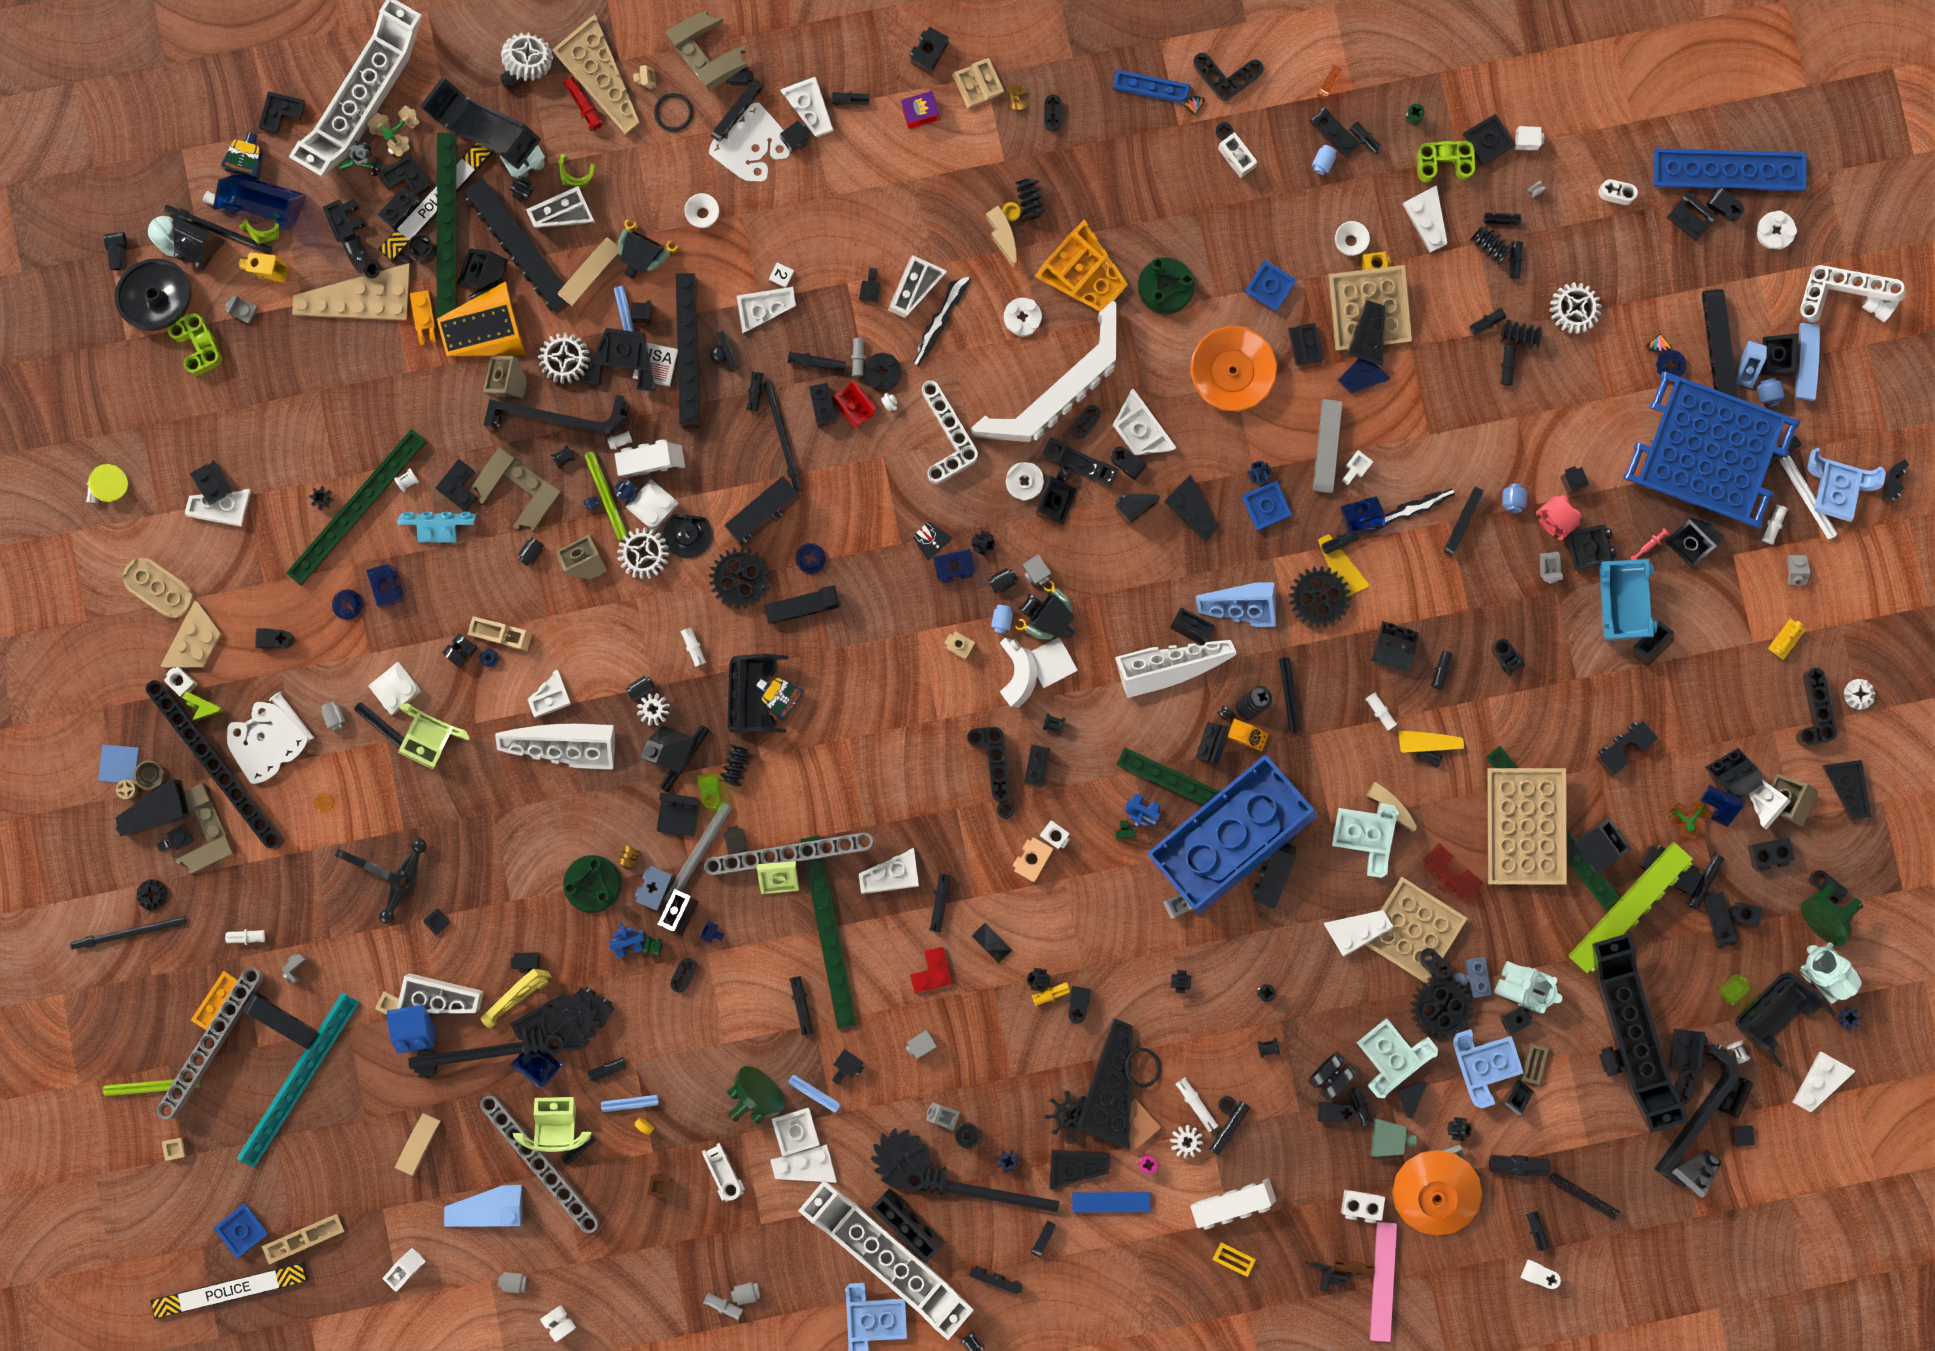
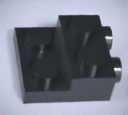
[1567,524,1617,571]

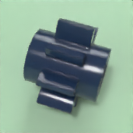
[1247,461,1273,485]
[614,480,638,503]
[1835,1006,1862,1030]
[997,1150,1020,1173]

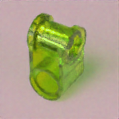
[697,772,721,810]

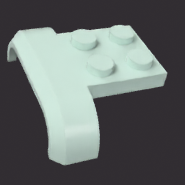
[1332,803,1399,878]
[1356,1018,1438,1098]

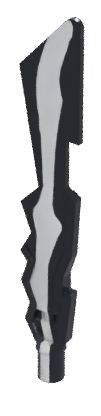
[913,277,971,366]
[1354,488,1455,534]

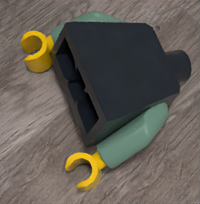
[617,219,678,279]
[1015,581,1076,639]

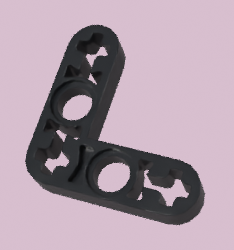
[1193,53,1263,101]

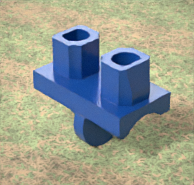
[1123,794,1160,828]
[609,924,644,958]

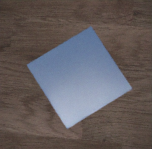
[98,744,138,782]

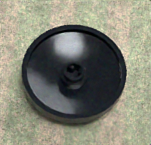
[115,258,192,331]

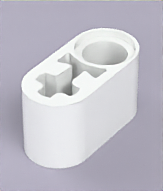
[1598,179,1638,205]

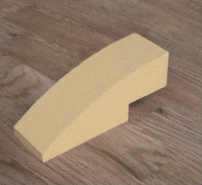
[986,206,1017,267]
[467,617,532,651]
[1366,782,1417,832]
[395,1113,441,1176]

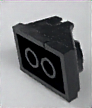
[172,217,225,271]

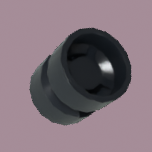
[408,234,437,264]
[441,632,478,669]
[955,1122,980,1149]

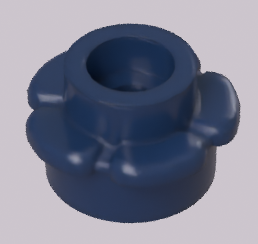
[583,496,601,511]
[479,648,498,667]

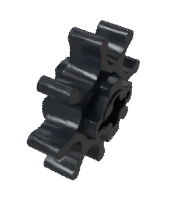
[1044,1091,1086,1140]

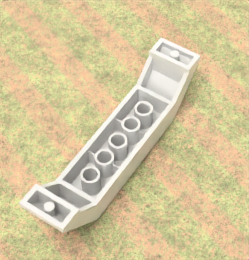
[289,0,422,177]
[971,301,1116,442]
[798,1181,974,1340]

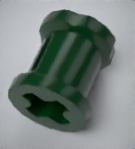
[1406,104,1425,125]

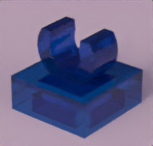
[700,920,724,943]

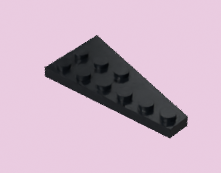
[1075,1018,1132,1149]

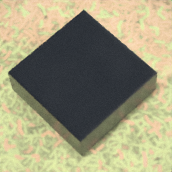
[423,908,451,936]
[1732,1125,1755,1146]

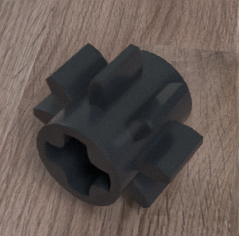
[510,177,534,201]
[309,486,334,511]
[972,530,995,556]
[1027,968,1051,992]
[1171,970,1192,994]
[1447,1117,1472,1141]

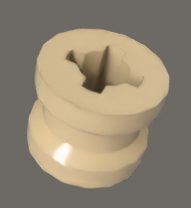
[116,780,139,799]

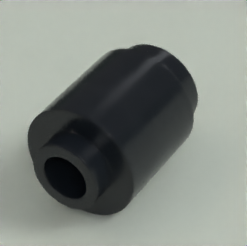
[726,67,753,86]
[517,537,544,566]
[988,568,1018,594]
[626,675,655,702]
[1599,1046,1623,1076]

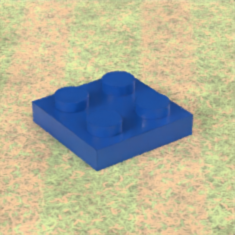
[1244,260,1297,312]
[1241,480,1292,531]
[214,1203,269,1258]

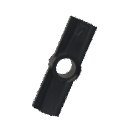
[1489,1155,1550,1176]

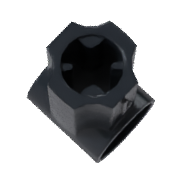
[104,232,127,271]

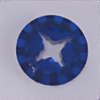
[1655,350,1686,377]
[795,543,826,574]
[332,589,363,620]

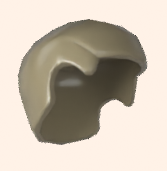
[134,761,164,790]

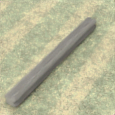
[664,802,732,902]

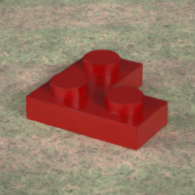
[910,947,952,993]

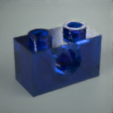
[1341,496,1385,535]
[933,549,975,584]
[366,563,404,609]

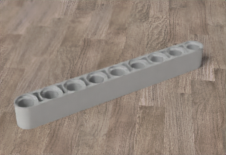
[704,833,875,875]
[157,968,263,1120]
[480,1095,600,1233]

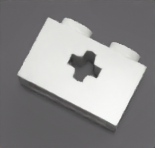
[1218,132,1258,179]

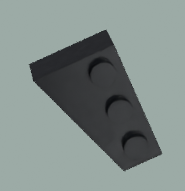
[1251,843,1297,909]

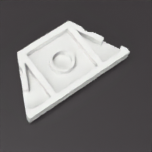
[1113,389,1176,456]

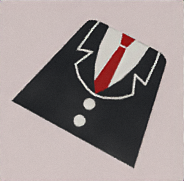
[913,522,953,561]

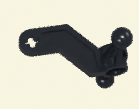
[334,838,427,924]

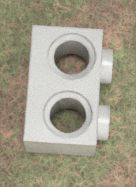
[1341,1190,1385,1223]

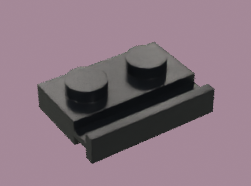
[1288,323,1323,366]
[190,460,234,506]
[1195,722,1230,764]

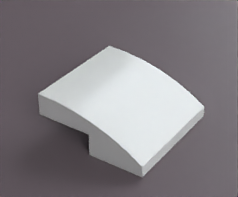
[1031,638,1078,688]

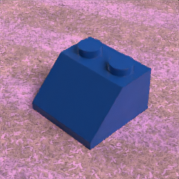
[387,1004,437,1054]

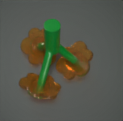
[1669,800,1712,840]

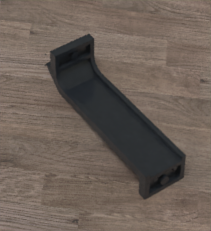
[420,77,541,170]
[484,395,631,437]
[1654,1044,1739,1188]

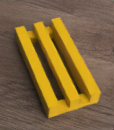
[1212,1242,1256,1277]

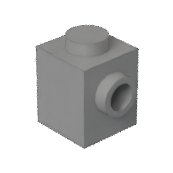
[1022,554,1051,586]
[905,1030,937,1059]

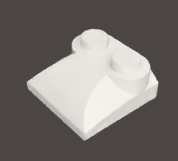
[626,479,679,532]
[368,662,422,716]

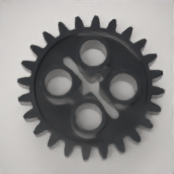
[709,547,771,609]
[1288,566,1351,628]
[1410,977,1473,1038]

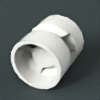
[1862,287,1899,322]
[540,1305,576,1342]

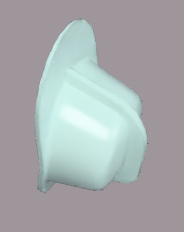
[148,216,174,257]

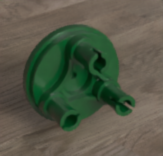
[1138,257,1195,314]
[563,855,622,913]
[1801,884,1864,946]
[727,1066,784,1124]

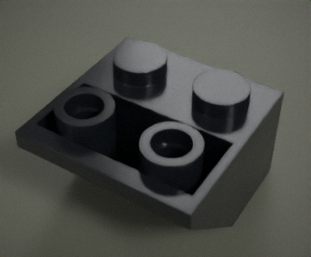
[1371,621,1419,672]
[1706,748,1763,804]
[1574,818,1631,875]

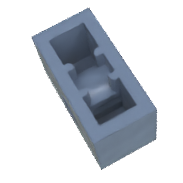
[634,866,674,911]

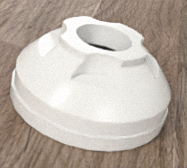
[684,193,719,228]
[1335,221,1370,256]

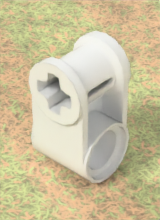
[1521,1260,1561,1289]

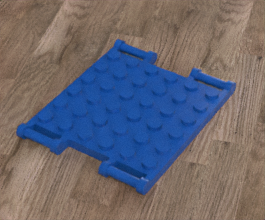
[1623,372,1800,529]

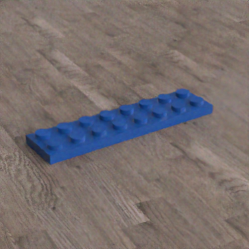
[1653,148,1806,192]

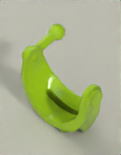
[559,154,595,189]
[239,211,280,244]

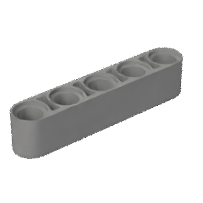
[1313,399,1342,493]

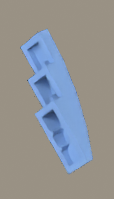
[1795,323,1820,401]

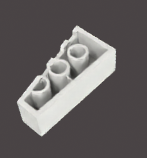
[397,973,484,1013]
[1190,1178,1277,1230]

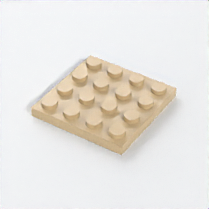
[1328,265,1412,350]
[1366,877,1468,984]

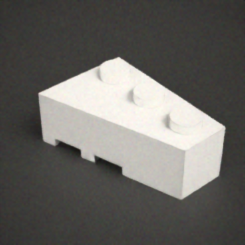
[526,186,595,229]
[888,256,947,318]
[615,440,685,478]

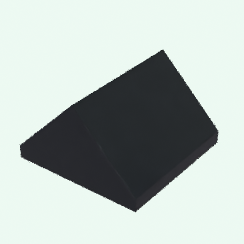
[1761,333,1799,377]
[1036,476,1076,525]

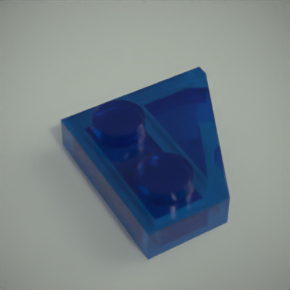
[1337,358,1390,394]

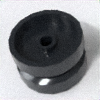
[1308,1051,1357,1101]

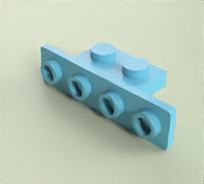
[397,512,476,542]

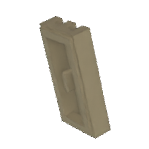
[1520,1043,1549,1086]

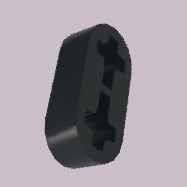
[1044,94,1062,132]
[1072,405,1100,439]
[1419,948,1451,982]
[670,958,697,992]
[1674,1070,1698,1105]
[1031,1220,1056,1258]

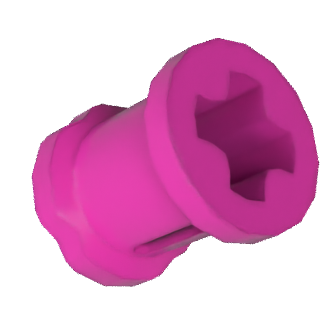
[1139,1155,1157,1174]

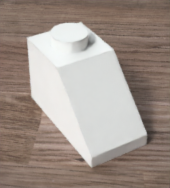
[383,1248,426,1292]

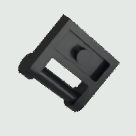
[1666,191,1718,241]

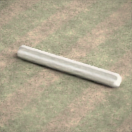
[1779,455,1838,539]

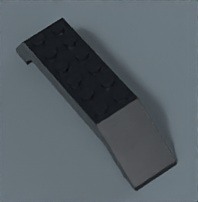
[1592,933,1689,1133]

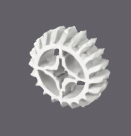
[501,32,553,81]
[1549,282,1602,334]
[538,333,590,384]
[617,527,670,579]

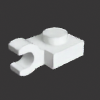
[1342,450,1373,485]

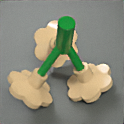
[367,106,420,157]

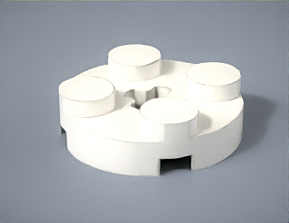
[1757,211,1797,250]
[1004,298,1042,337]
[1006,462,1044,501]

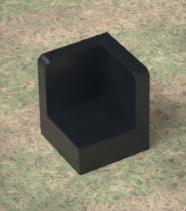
[631,300,653,323]

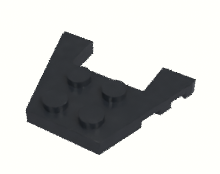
[582,328,655,392]

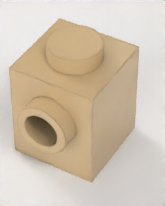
[944,631,975,660]

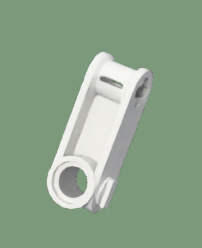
[702,1143,745,1202]

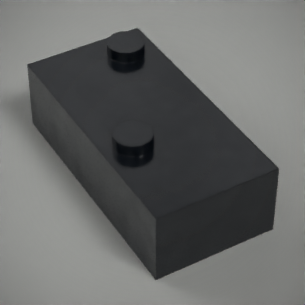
[724,476,800,547]

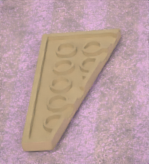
[552,14,640,136]
[292,263,411,321]

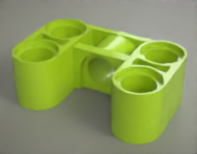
[1417,141,1475,183]
[168,313,222,376]

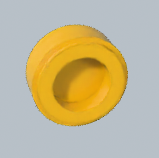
[1002,202,1021,222]
[635,1117,654,1135]

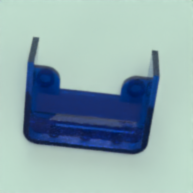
[212,175,306,230]

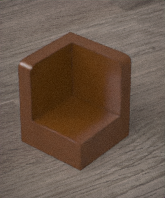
[647,1174,672,1198]

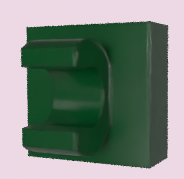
[1115,820,1135,839]

